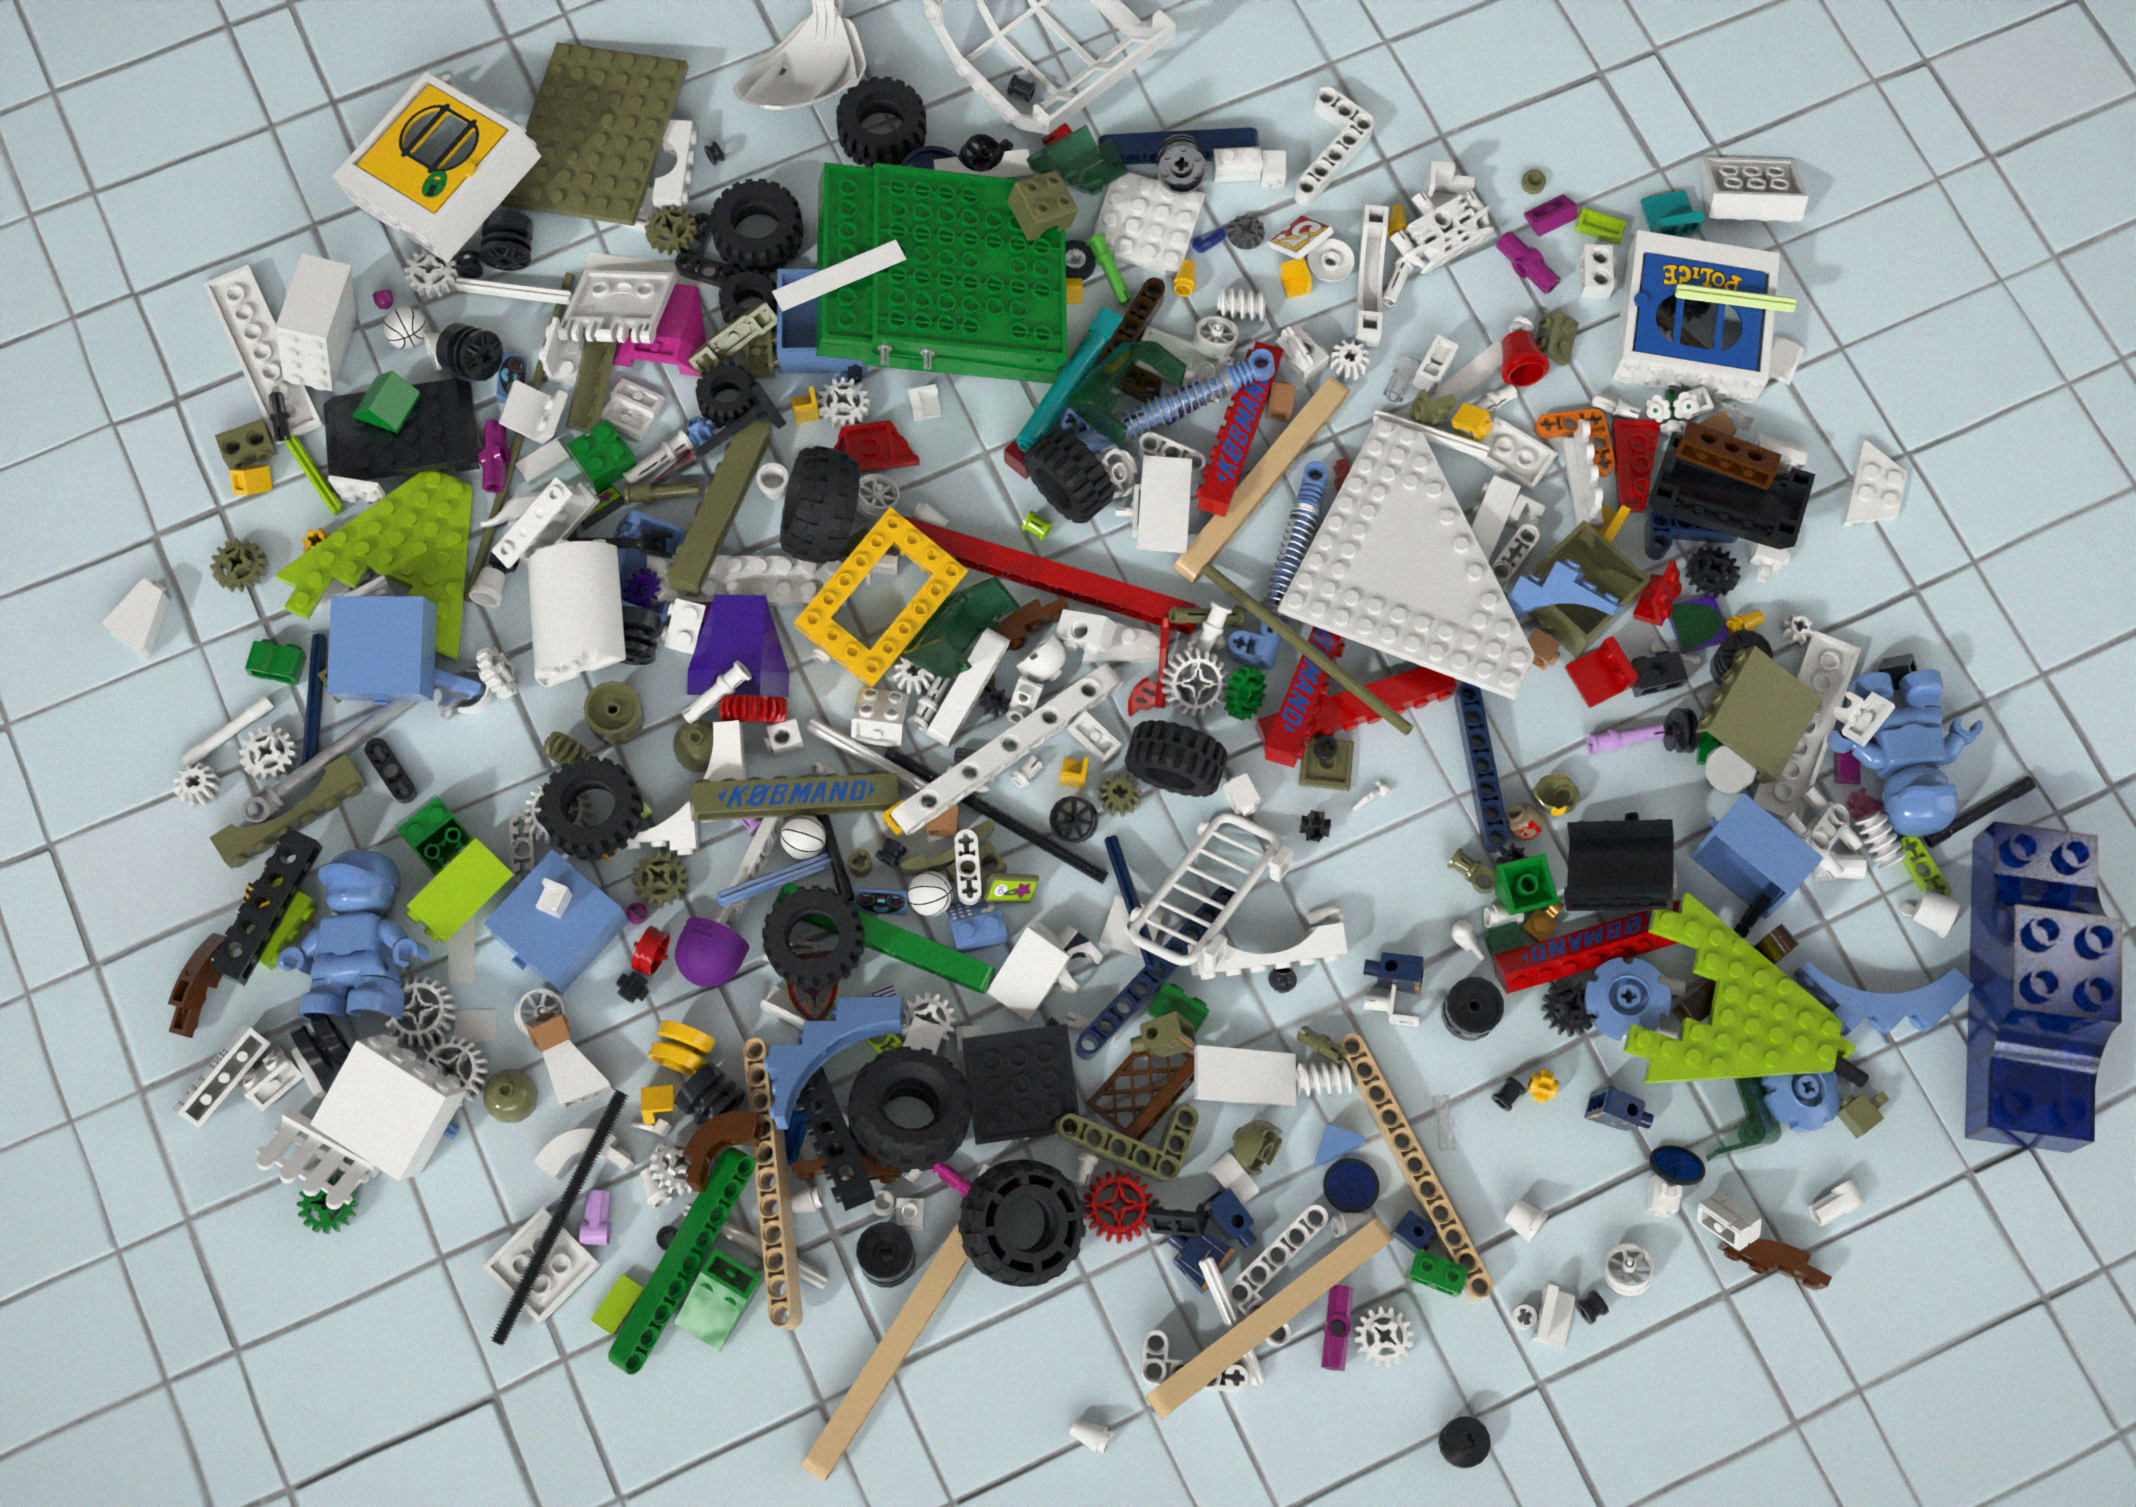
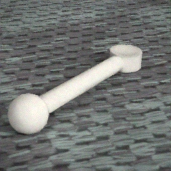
[1650,643,1701,665]

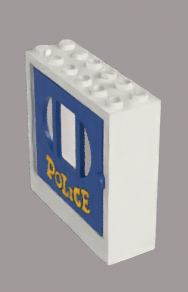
[1612,230,1780,403]

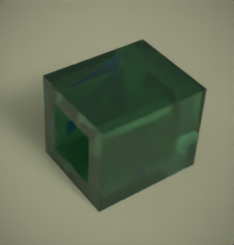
[1483,921,1526,960]

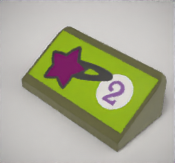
[982,873,1039,903]

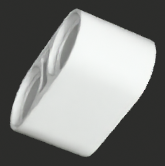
[1207,1152,1259,1205]

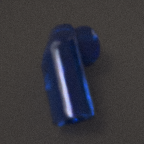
[1192,228,1226,253]

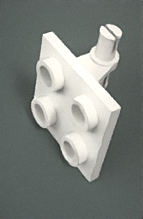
[328,475,386,505]

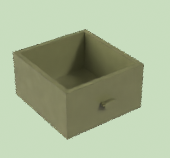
[1527,520,1651,659]

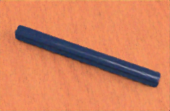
[301,634,327,779]
[1104,835,1160,970]

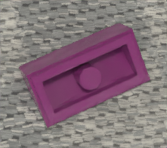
[1524,194,1578,236]
[1834,731,1861,785]

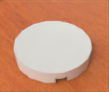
[1705,744,1757,794]

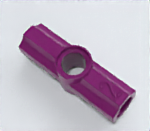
[1496,231,1561,294]
[478,419,511,494]
[1321,1285,1353,1371]

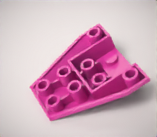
[612,283,706,377]

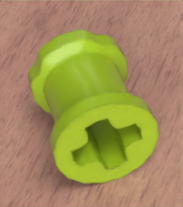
[1021,510,1053,542]

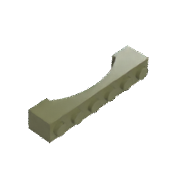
[209,754,367,869]

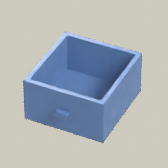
[777,269,867,374]
[327,596,437,705]
[1689,793,1823,919]
[483,849,629,995]

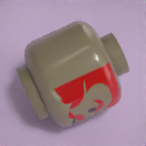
[1506,803,1544,840]

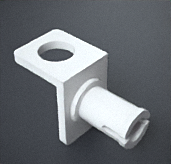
[1364,984,1420,1027]

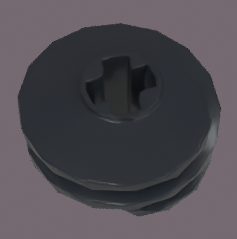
[1663,708,1700,753]
[1438,1416,1491,1468]

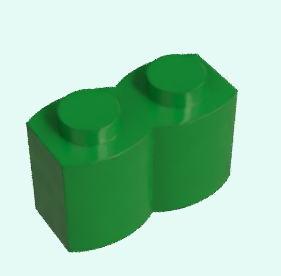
[245,639,307,685]

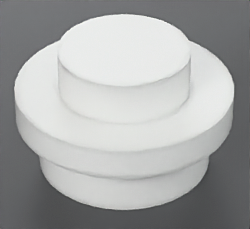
[870,1189,897,1217]

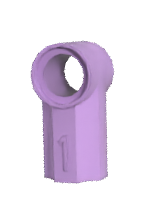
[579,1190,611,1246]

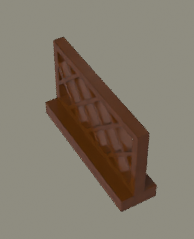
[1087,1051,1194,1142]

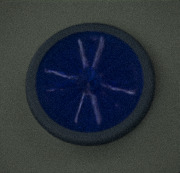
[1649,1145,1706,1186]
[1323,1158,1380,1213]

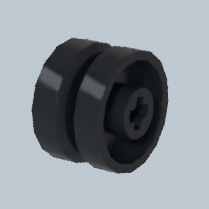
[1441,977,1504,1041]
[290,1013,351,1080]

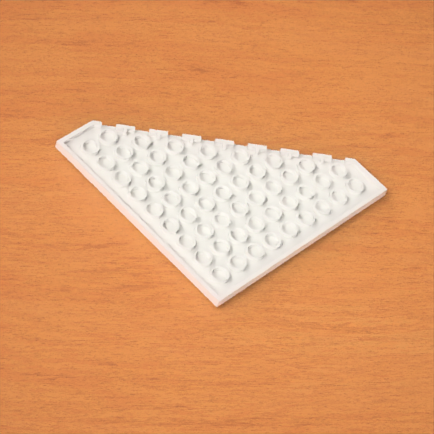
[1278,418,1534,700]

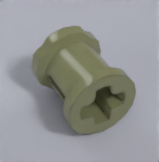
[848,848,872,878]

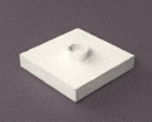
[1099,895,1165,959]

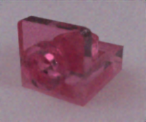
[1846,787,1884,820]

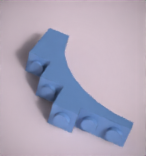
[1502,559,1624,619]
[1794,961,1974,1037]
[764,996,904,1129]

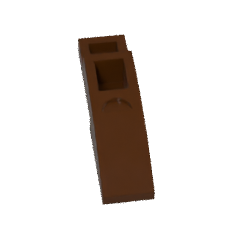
[993,597,1069,652]
[168,933,224,1038]
[791,1151,901,1183]
[1718,1239,1832,1291]

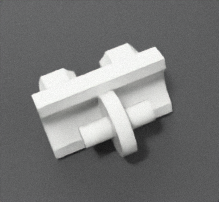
[1006,676,1044,724]

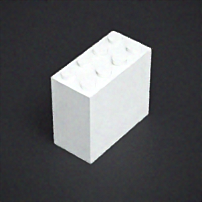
[276,253,357,391]
[310,1034,467,1181]

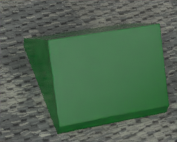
[353,370,421,433]
[1495,853,1560,916]

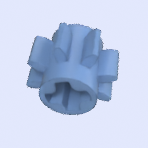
[685,416,716,445]

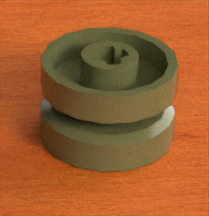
[584,681,645,745]

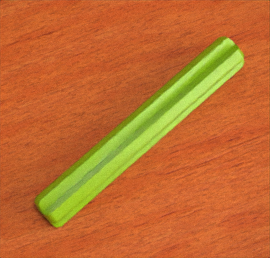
[285,435,344,515]

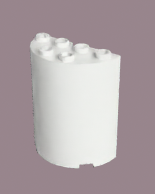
[527,539,626,687]

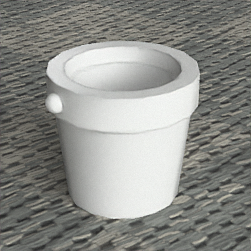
[757,463,789,501]
[469,567,506,608]
[1504,1199,1549,1243]

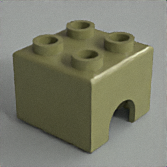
[1007,169,1079,242]

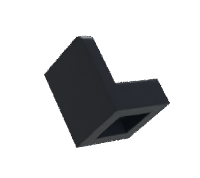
[1878,654,1918,690]

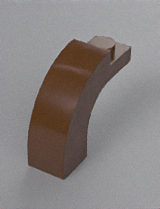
[683,1111,765,1193]

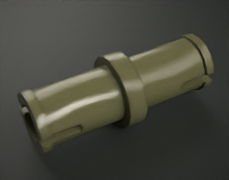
[1297,1026,1347,1064]

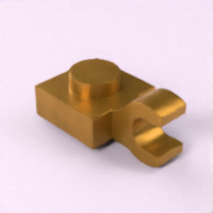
[1521,901,1565,943]

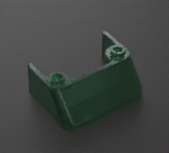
[1026,125,1128,196]
[1069,341,1187,449]
[902,576,1020,679]
[1706,1077,1782,1161]

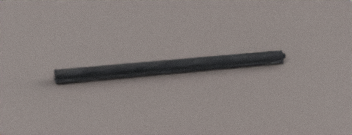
[884,746,1109,884]
[491,1089,629,1346]

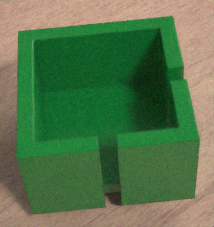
[566,419,637,493]

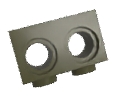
[215,418,278,470]
[946,841,1007,898]

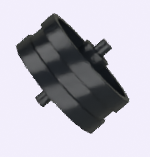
[958,134,999,172]
[1049,796,1099,843]

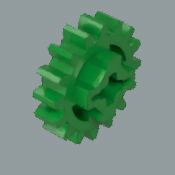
[1223,665,1267,721]
[296,1175,359,1234]

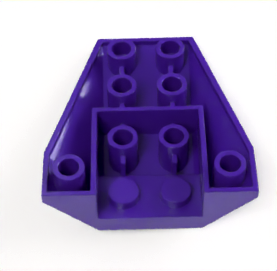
[687,594,789,698]

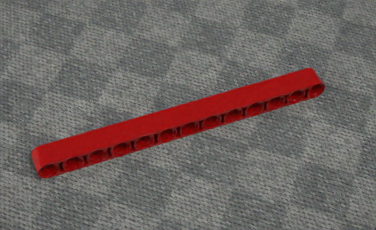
[903,516,1200,634]

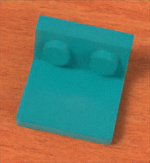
[1640,190,1705,237]

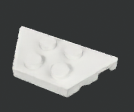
[1843,440,1907,526]

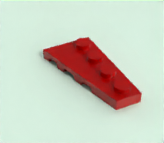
[1611,420,1661,513]

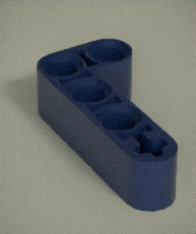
[1645,510,1738,560]

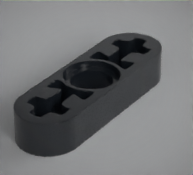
[365,738,417,804]

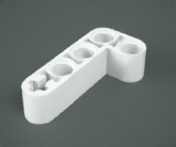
[1141,1330,1249,1392]

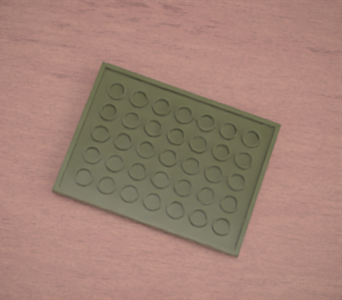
[501,42,689,226]

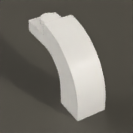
[534,1128,634,1180]

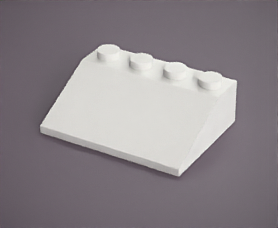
[1701,156,1808,222]

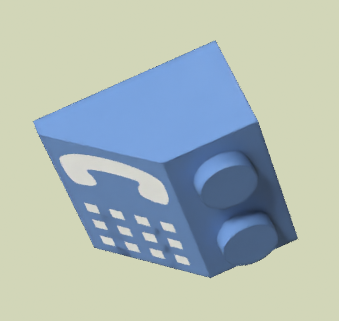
[946,896,1008,954]

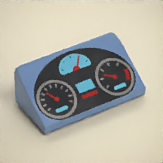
[496,352,527,403]
[855,887,908,916]

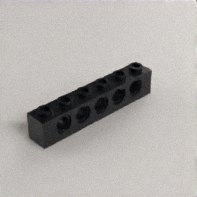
[210,828,323,986]
[796,1066,876,1211]

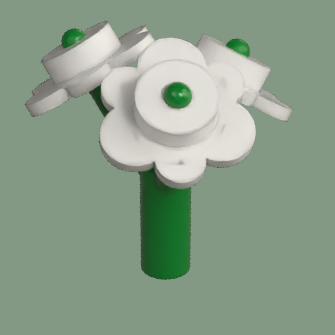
[1646,389,1699,435]

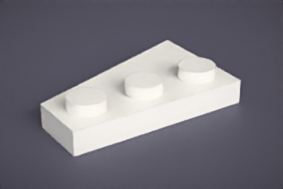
[1082,621,1161,665]

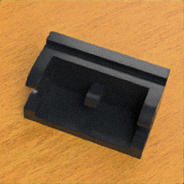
[1146,1199,1210,1238]

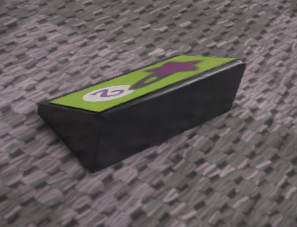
[580,484,625,531]

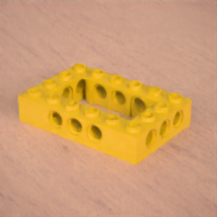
[793,507,968,688]

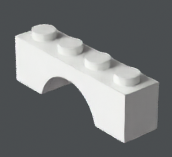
[652,119,698,212]
[934,149,1032,180]

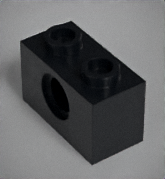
[1630,650,1688,698]

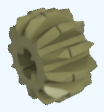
[542,732,588,765]
[1098,773,1142,817]

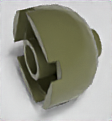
[673,720,713,772]
[483,1069,538,1123]
[1232,1120,1282,1176]

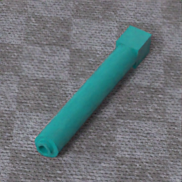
[1016,307,1123,452]

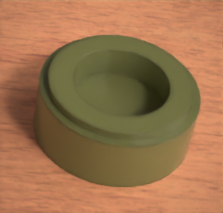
[1521,170,1546,194]

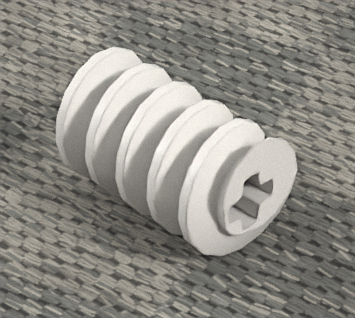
[1216,287,1266,322]
[1855,811,1906,868]
[1296,1061,1352,1097]

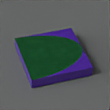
[1669,595,1729,654]

